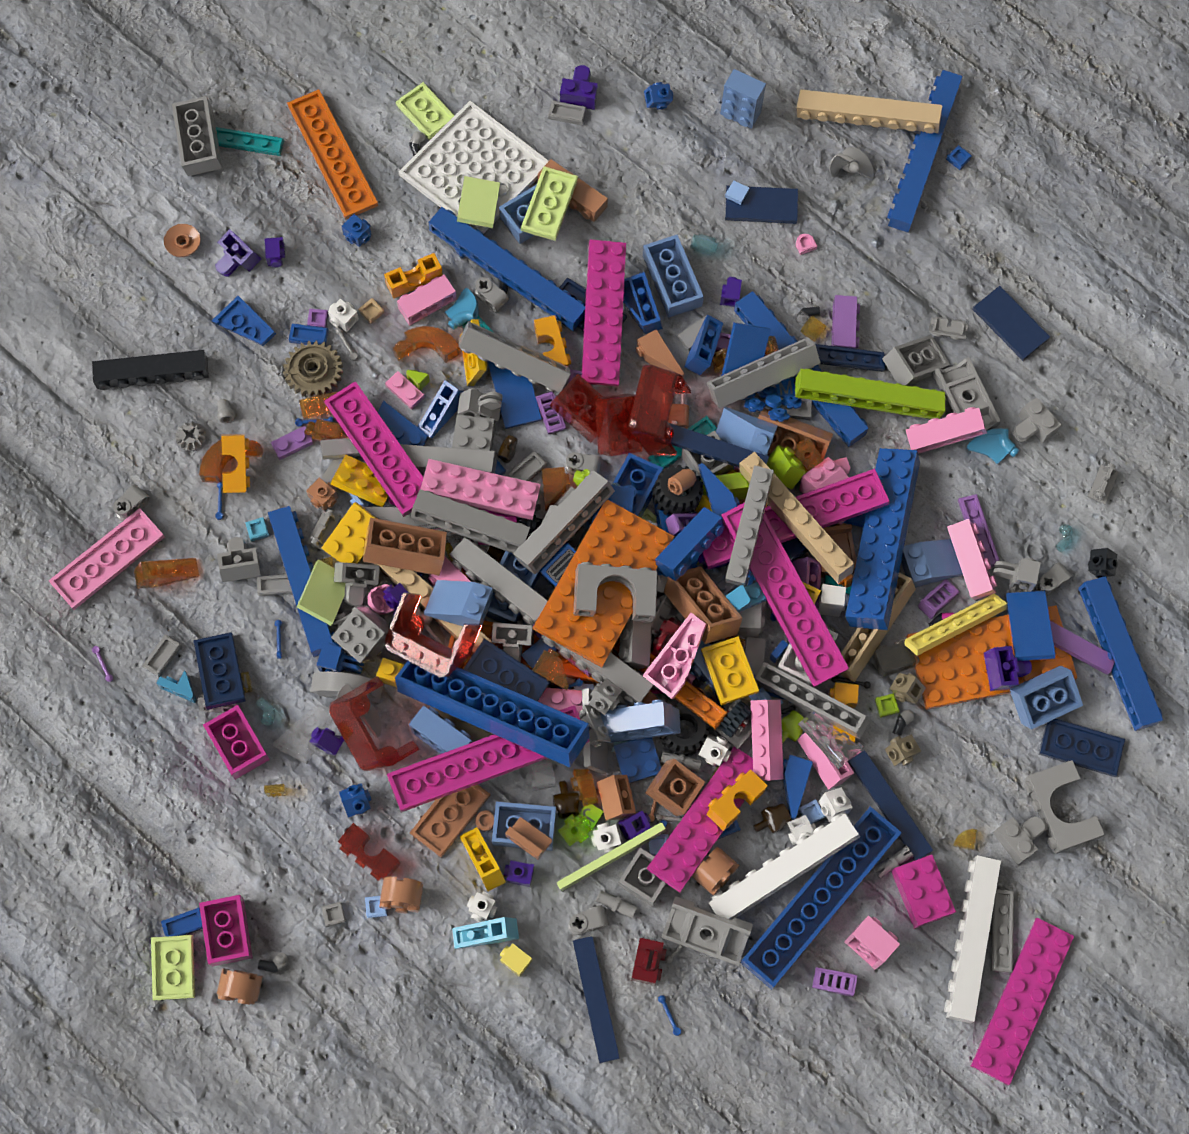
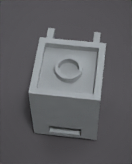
[331,607,402,664]

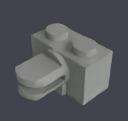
[457,388,503,423]
[1013,397,1061,443]
[217,537,261,582]
[993,558,1041,593]
[334,562,379,606]
[492,623,535,662]
[993,817,1045,865]

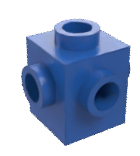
[644,82,673,110]
[341,214,371,247]
[339,783,372,818]

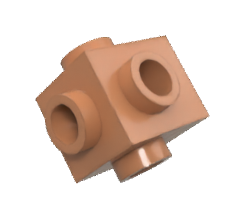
[306,477,338,511]

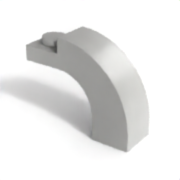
[310,672,383,704]

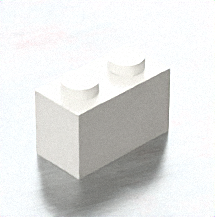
[818,584,849,617]

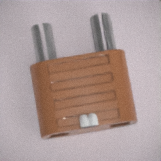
[659,393,689,429]

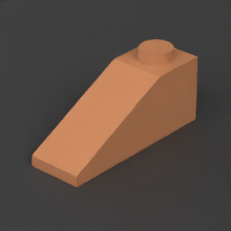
[636,330,684,383]

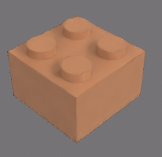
[645,758,705,816]

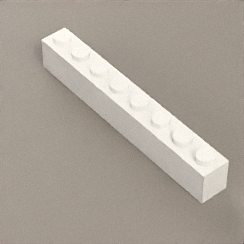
[709,814,860,920]
[944,855,1001,1024]

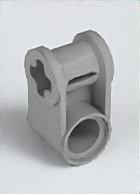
[475,277,509,313]
[565,452,602,475]
[113,484,150,521]
[1035,562,1073,596]
[568,905,609,935]

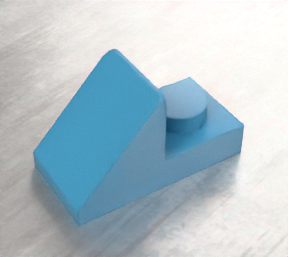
[725,582,766,613]
[156,671,197,703]

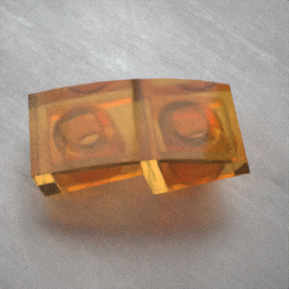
[299,392,337,419]

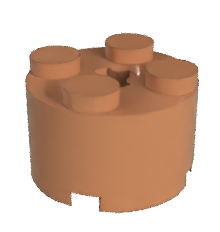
[693,847,740,896]
[379,877,423,914]
[217,968,263,1005]

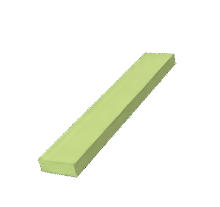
[557,823,666,892]

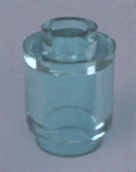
[690,234,719,256]

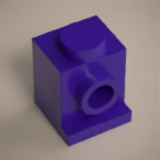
[265,237,285,267]
[720,277,742,307]
[383,583,408,616]
[309,727,345,756]
[617,811,651,840]
[503,860,535,887]

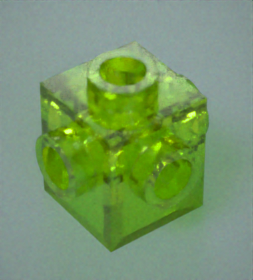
[558,814,592,846]

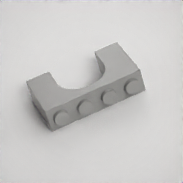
[573,562,657,622]
[1024,760,1104,854]

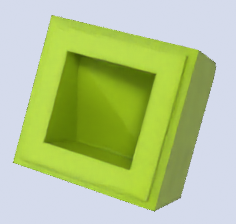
[406,370,430,390]

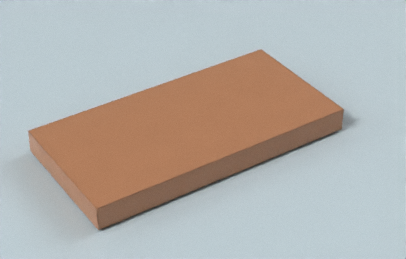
[410,784,491,858]

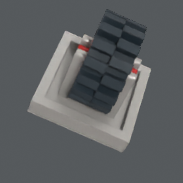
[710,699,752,749]

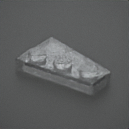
[272,703,336,764]
[798,711,864,769]

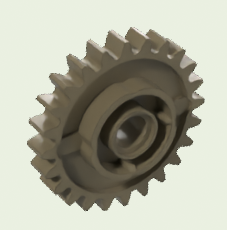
[283,341,343,399]

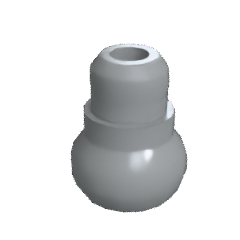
[217,399,235,423]

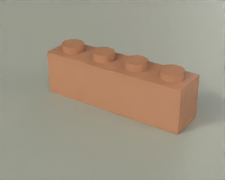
[538,159,608,222]

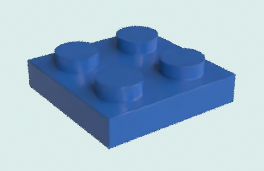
[613,737,661,783]

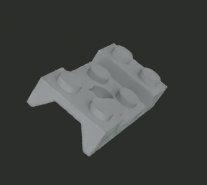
[933,357,1000,431]
[661,896,753,966]

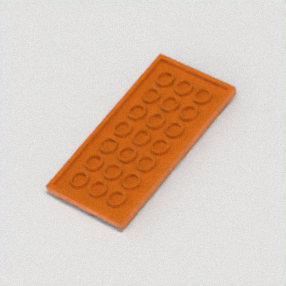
[532,499,674,667]
[906,605,1078,710]

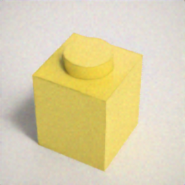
[500,943,532,977]

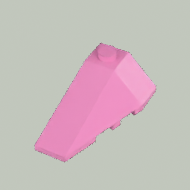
[643,613,707,699]

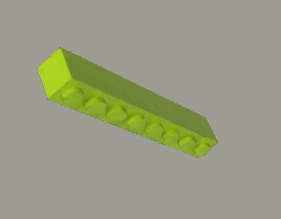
[795,369,945,419]

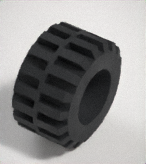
[653,465,704,515]
[660,703,710,756]

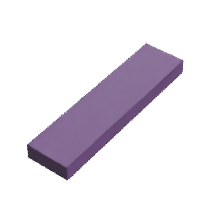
[958,494,1000,567]
[1050,621,1115,675]

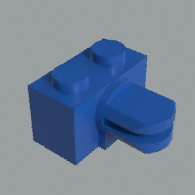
[317,642,364,674]

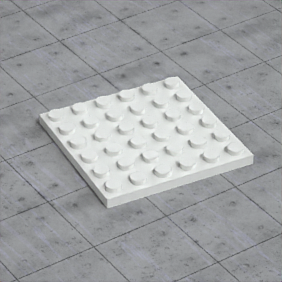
[399,101,548,234]

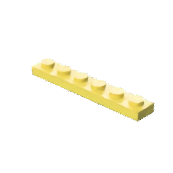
[905,594,1008,656]

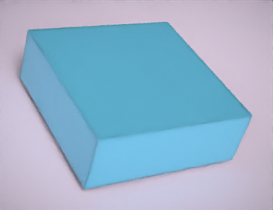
[245,517,270,542]

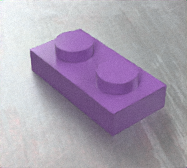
[271,426,313,460]

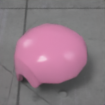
[367,584,394,615]

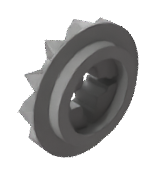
[175,421,206,451]

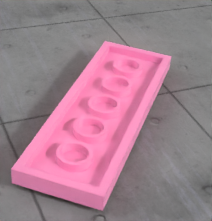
[421,459,541,520]
[49,508,165,610]

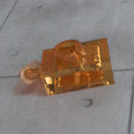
[304,419,343,440]
[570,769,599,806]

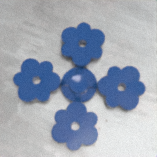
[744,386,802,422]

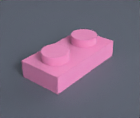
[385,371,425,410]

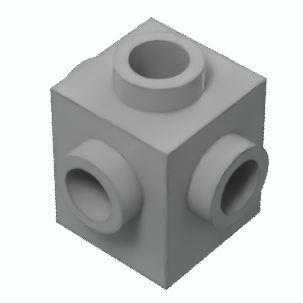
[589,679,623,715]

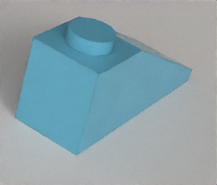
[452,917,519,949]

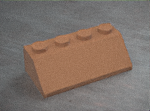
[758,408,833,469]

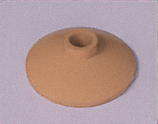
[164,224,200,257]

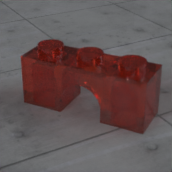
[338,823,401,882]

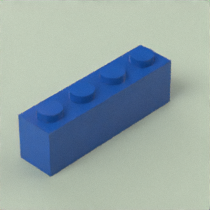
[655,507,724,581]

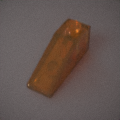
[134,558,200,589]

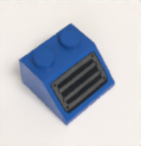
[539,542,576,587]

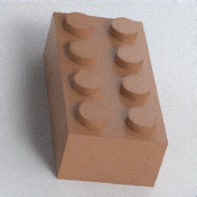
[363,517,447,576]
[664,567,743,644]

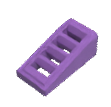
[536,392,566,435]
[666,513,698,536]
[918,579,960,619]
[812,967,857,997]

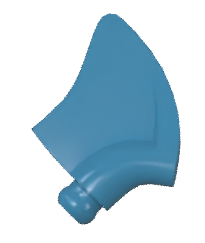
[445,288,479,330]
[967,428,1019,464]

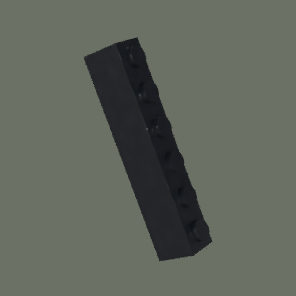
[92,350,209,390]

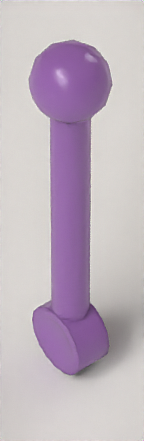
[92,646,113,682]

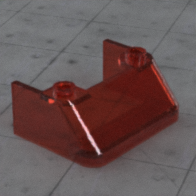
[629,365,691,455]
[385,593,482,677]
[329,676,420,771]

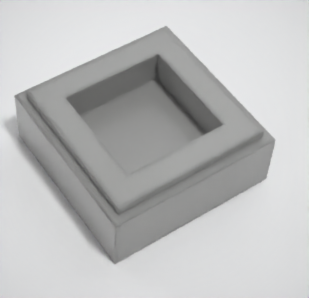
[321,902,346,927]

